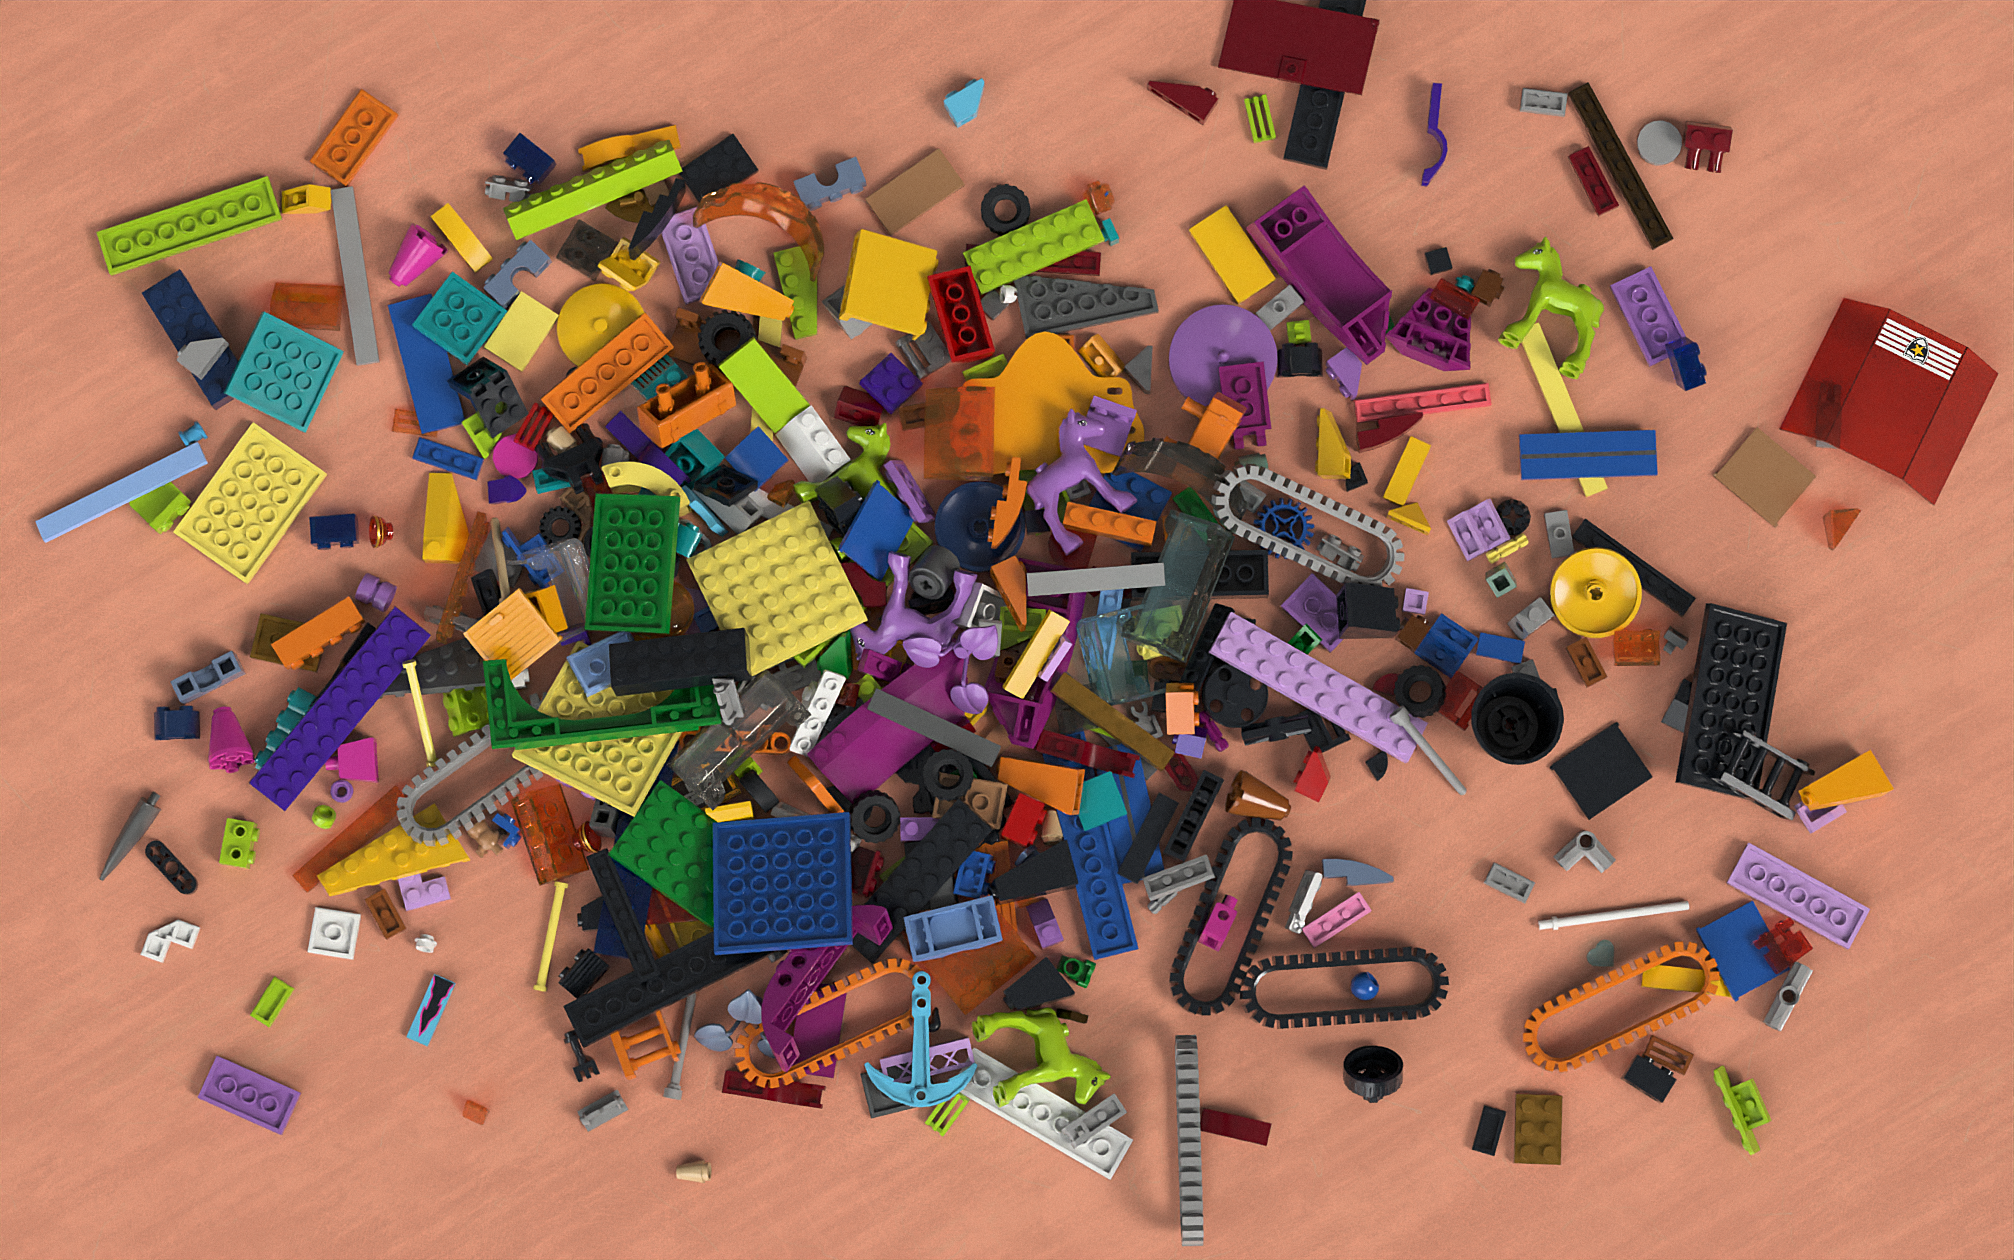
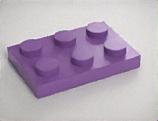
[884,460,936,523]
[1281,573,1343,653]

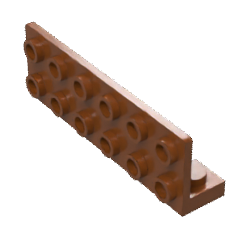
[666,307,807,387]

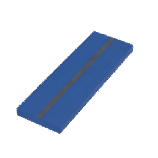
[1519,430,1658,480]
[1096,744,1164,884]

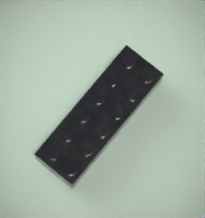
[1131,550,1269,601]
[609,628,752,697]

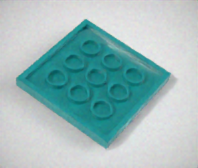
[224,311,344,433]

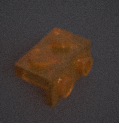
[1612,629,1661,666]

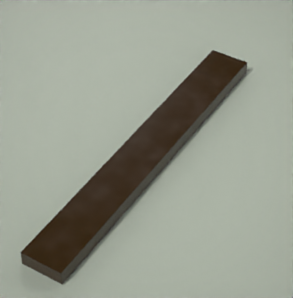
[1568,82,1674,250]

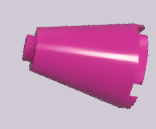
[388,223,448,287]

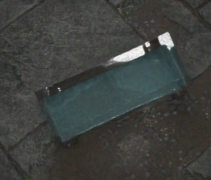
[1121,509,1235,663]

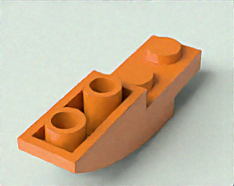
[987,457,1027,549]

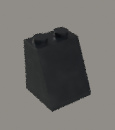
[1336,583,1400,639]
[1003,957,1075,1011]

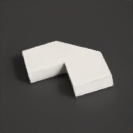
[140,920,200,963]

